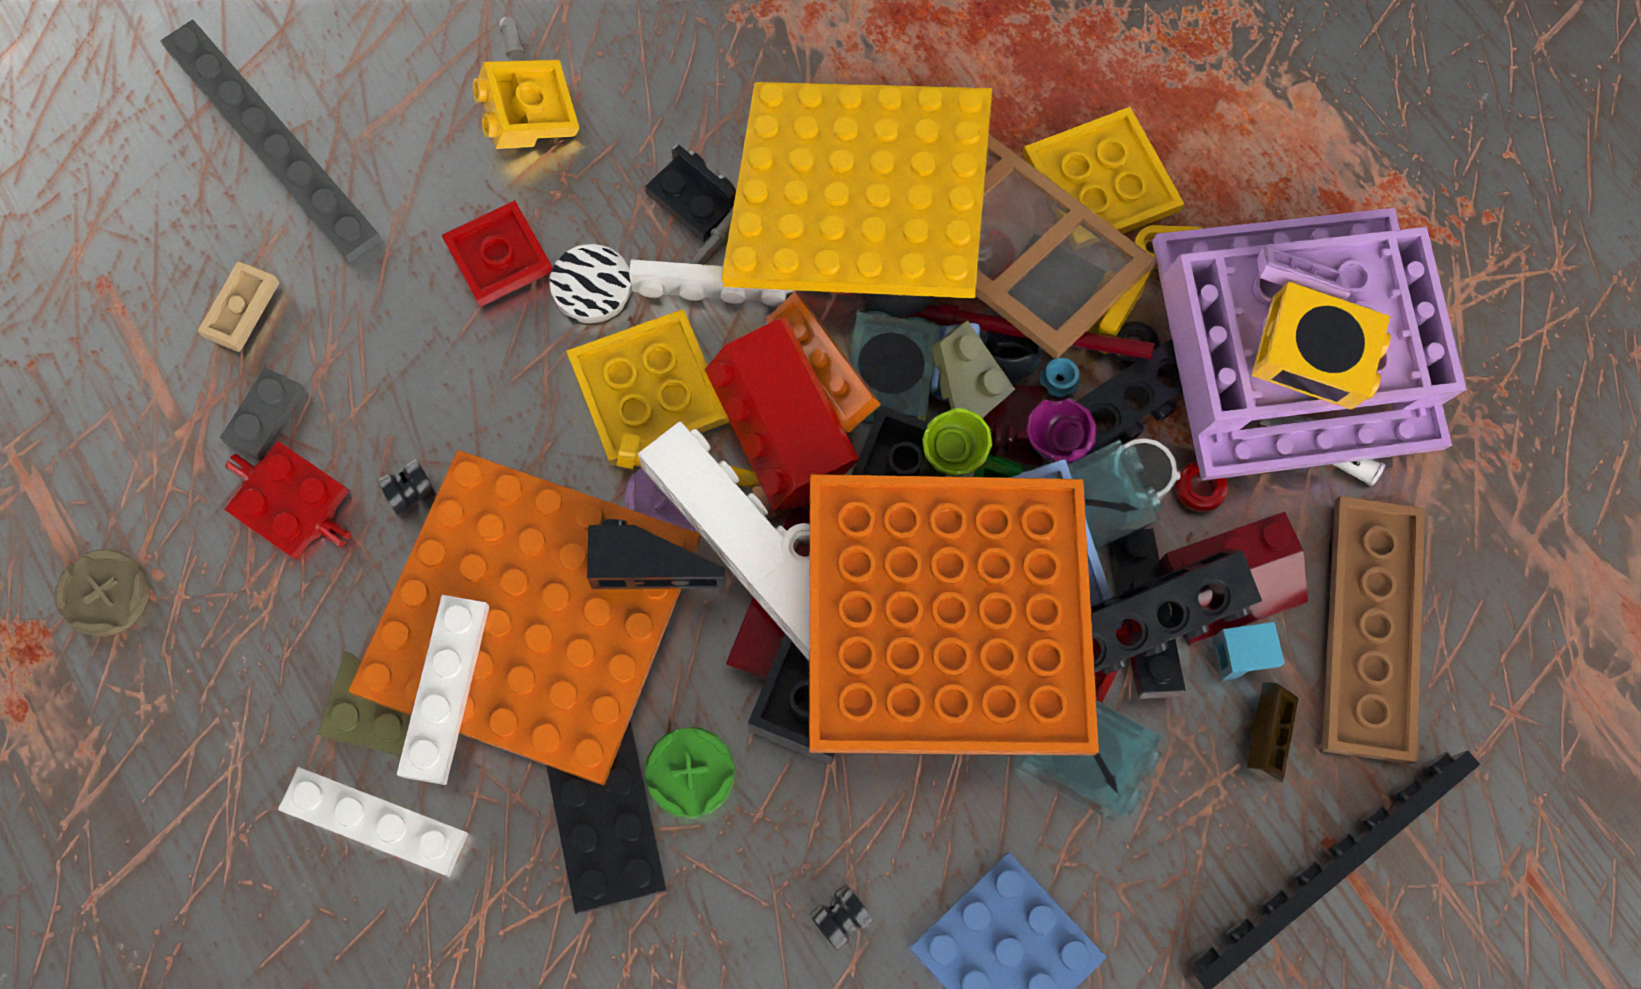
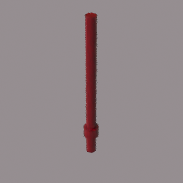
[906,303,1155,360]

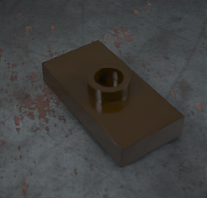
[1247,682,1298,782]

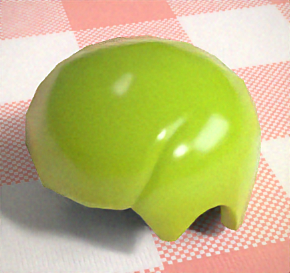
[922,408,992,477]

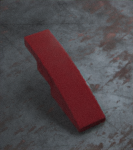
[726,508,810,680]

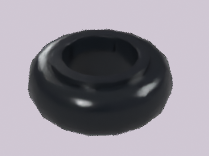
[1111,321,1161,368]

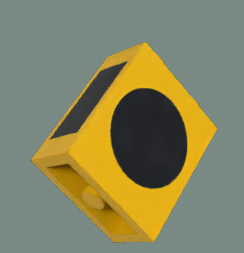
[1251,281,1391,410]

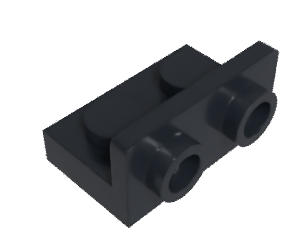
[645,144,736,242]

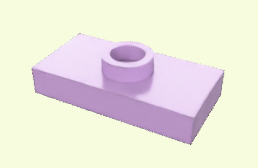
[1257,246,1351,301]

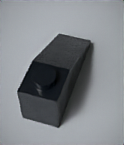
[587,519,726,589]

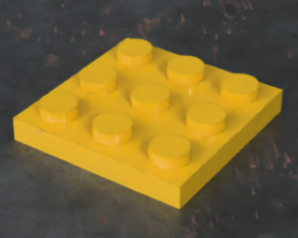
[1022,107,1184,253]
[566,309,729,466]

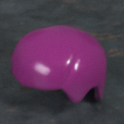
[1026,398,1097,464]

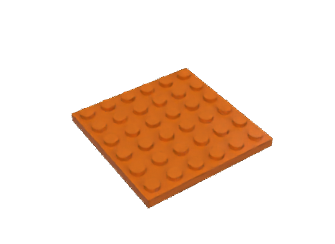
[348,450,701,786]
[809,474,1099,755]

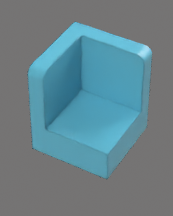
[1212,622,1284,681]

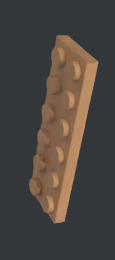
[1322,496,1425,765]

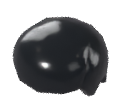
[983,332,1042,383]

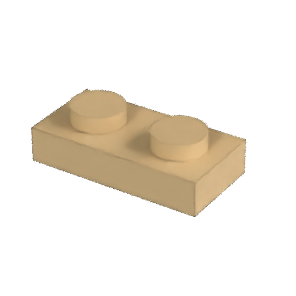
[197,261,280,352]

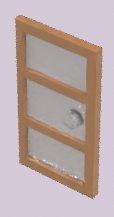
[975,134,1157,359]

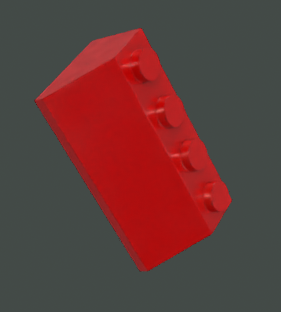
[704,318,860,511]

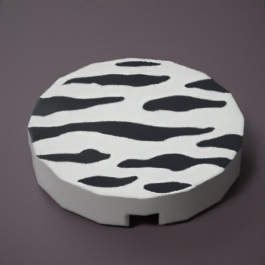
[549,244,632,324]

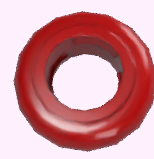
[1175,462,1228,513]

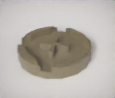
[55,549,149,637]

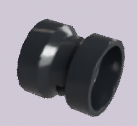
[377,459,437,517]
[809,884,874,951]

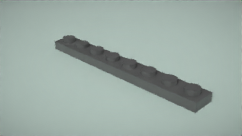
[160,19,382,264]

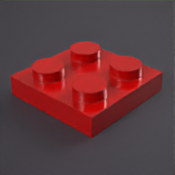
[441,200,553,307]

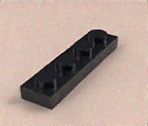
[1108,528,1186,699]

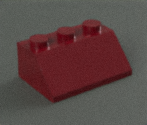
[1159,511,1308,646]

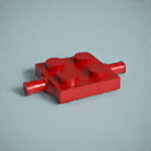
[224,440,352,560]

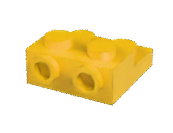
[472,60,579,149]

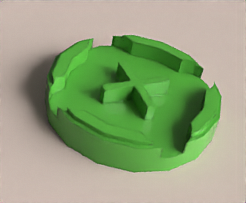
[645,727,735,818]

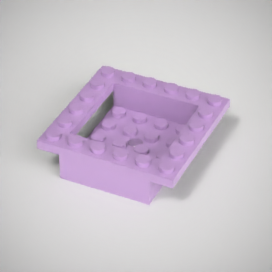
[1152,208,1467,481]

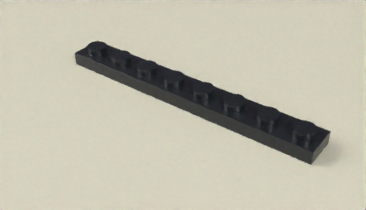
[1184,750,1480,989]

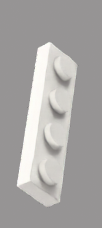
[629,259,796,307]
[396,595,489,785]
[278,767,468,877]

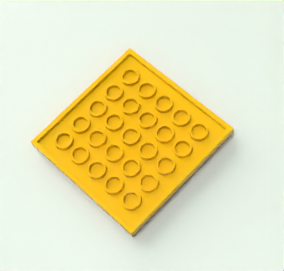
[721,82,992,298]

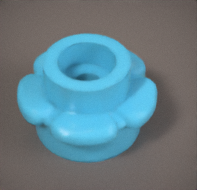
[1039,358,1080,398]

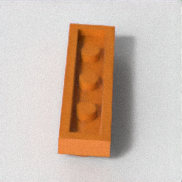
[765,292,881,433]

